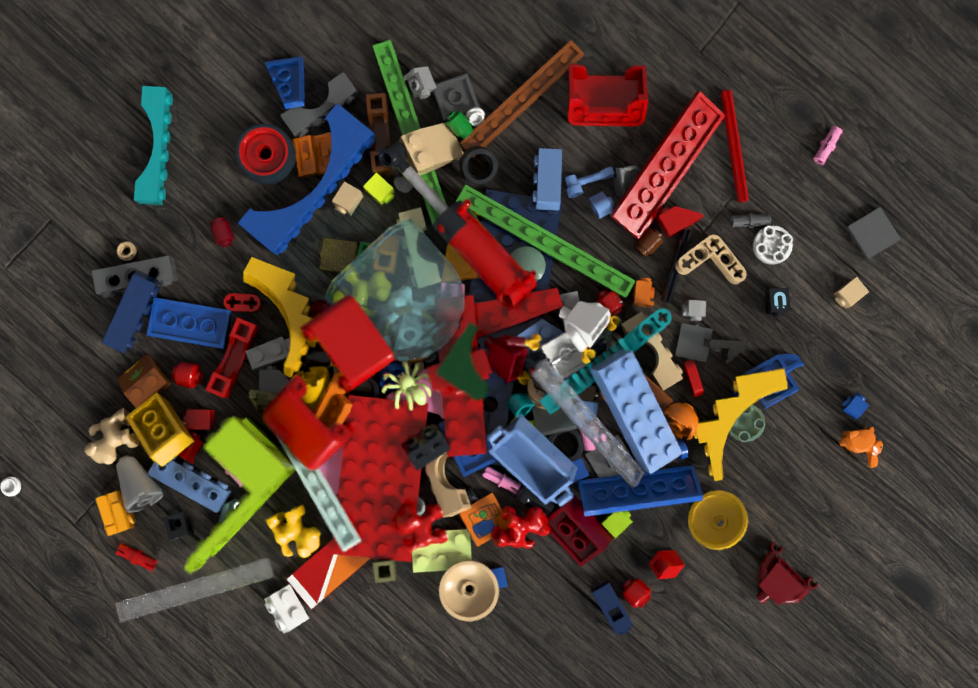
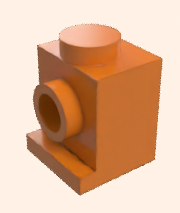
[632,278,655,308]

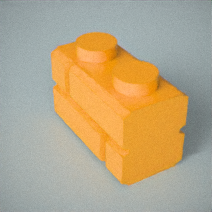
[95,490,136,536]

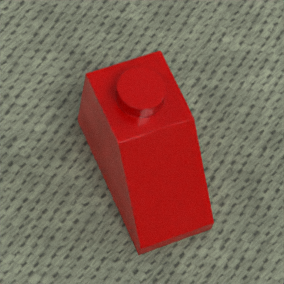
[656,206,704,239]

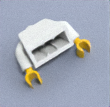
[559,301,619,364]

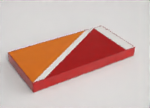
[286,540,371,610]

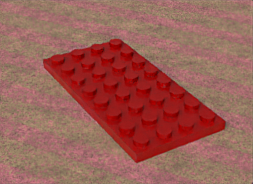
[332,395,428,562]

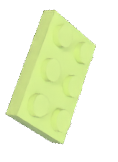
[412,529,472,573]

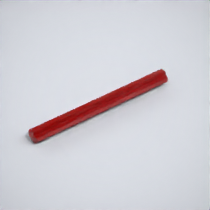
[721,90,749,203]

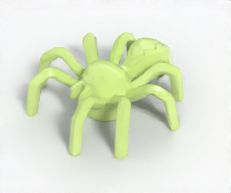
[382,360,431,410]

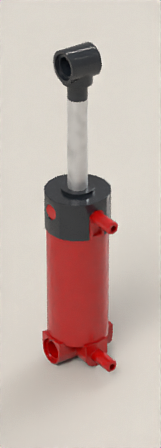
[379,142,537,308]

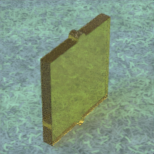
[319,238,357,273]

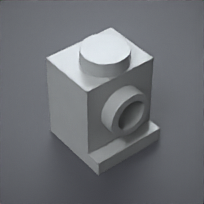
[403,67,436,99]

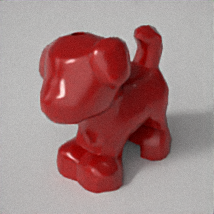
[390,503,448,553]
[491,506,550,549]

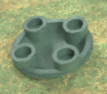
[511,246,546,282]
[729,405,765,442]

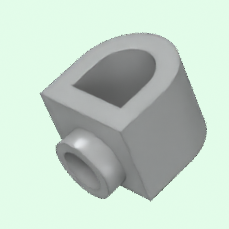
[681,300,706,321]

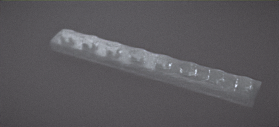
[531,359,644,488]
[115,557,274,622]

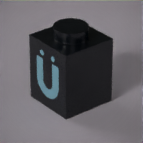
[765,287,791,317]

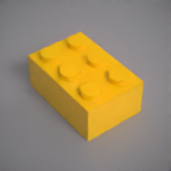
[126,392,194,466]

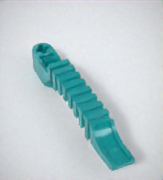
[539,309,672,415]

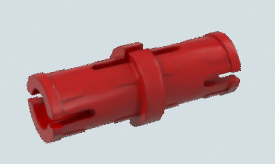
[116,543,158,572]

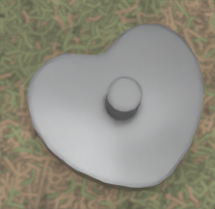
[394,176,414,194]

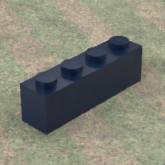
[102,270,160,353]

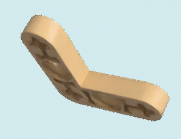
[675,235,747,284]

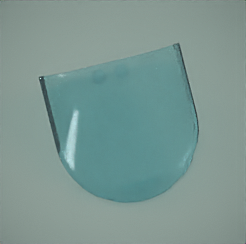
[324,218,464,361]

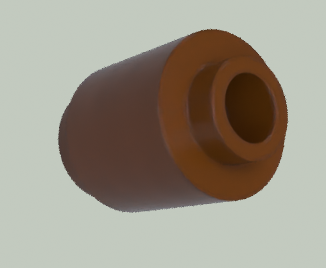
[634,229,663,258]

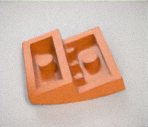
[293,132,332,177]

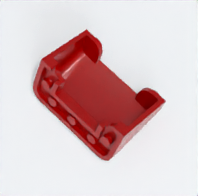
[568,64,648,126]
[300,295,394,394]
[262,375,353,470]

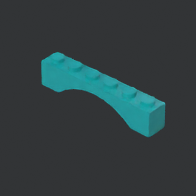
[134,86,173,205]

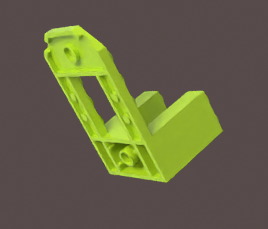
[184,417,296,573]

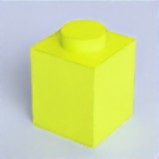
[363,173,395,206]

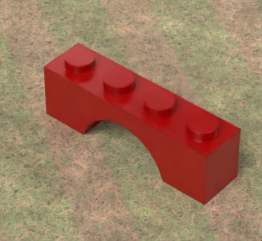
[206,318,260,399]

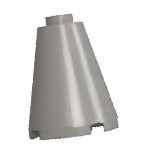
[116,455,163,513]

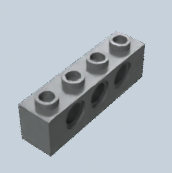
[92,255,178,298]

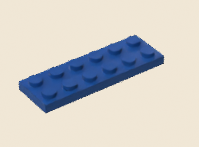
[578,465,703,516]

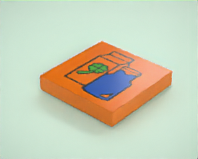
[459,493,509,547]

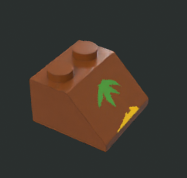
[117,354,173,408]

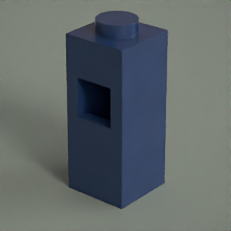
[591,581,633,635]

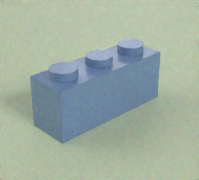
[533,148,562,211]

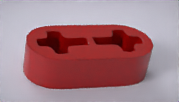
[224,293,262,313]
[683,359,704,397]

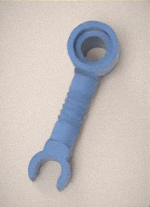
[565,167,615,198]

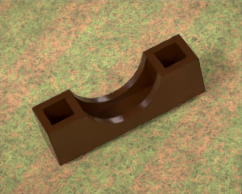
[366,93,393,175]

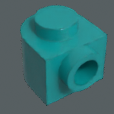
[507,393,535,418]

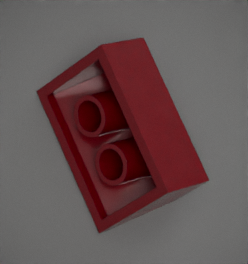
[547,494,614,567]

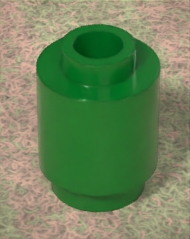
[446,110,474,140]

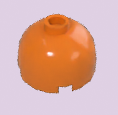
[662,403,698,440]

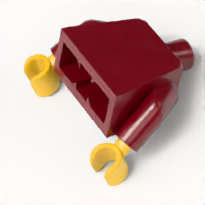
[484,334,541,385]

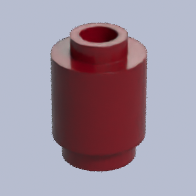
[210,217,235,248]

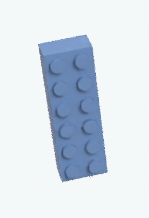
[590,349,683,474]

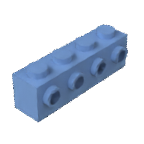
[148,456,232,513]

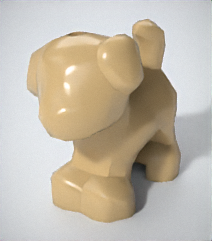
[84,408,139,465]

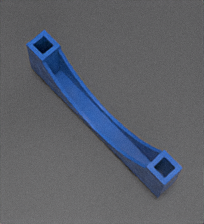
[238,103,376,255]

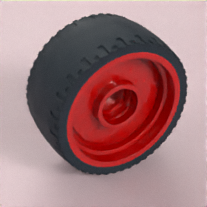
[235,124,296,185]

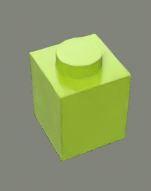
[600,511,632,538]

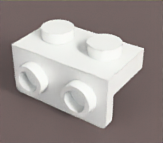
[265,584,309,633]

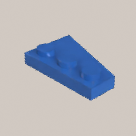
[265,57,305,109]

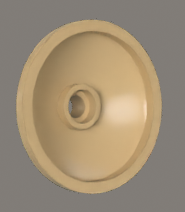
[439,561,499,621]

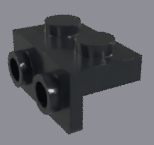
[401,424,451,471]

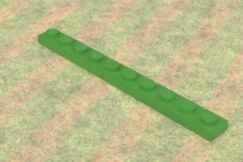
[373,40,445,225]
[456,185,635,298]

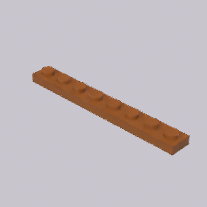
[460,40,584,158]

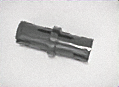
[730,213,771,228]

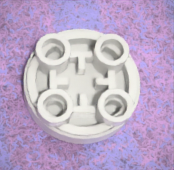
[753,226,793,265]

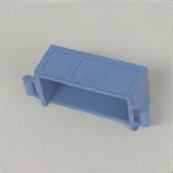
[487,415,578,506]

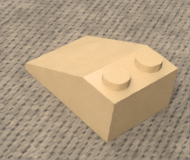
[398,123,464,176]

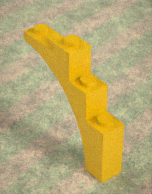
[243,257,318,377]
[694,368,788,481]

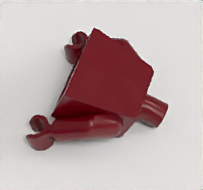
[756,542,818,605]

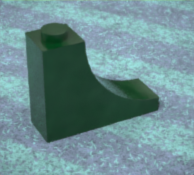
[436,322,490,401]

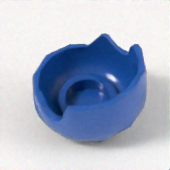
[378,361,405,391]

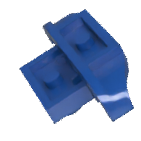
[732,354,804,409]

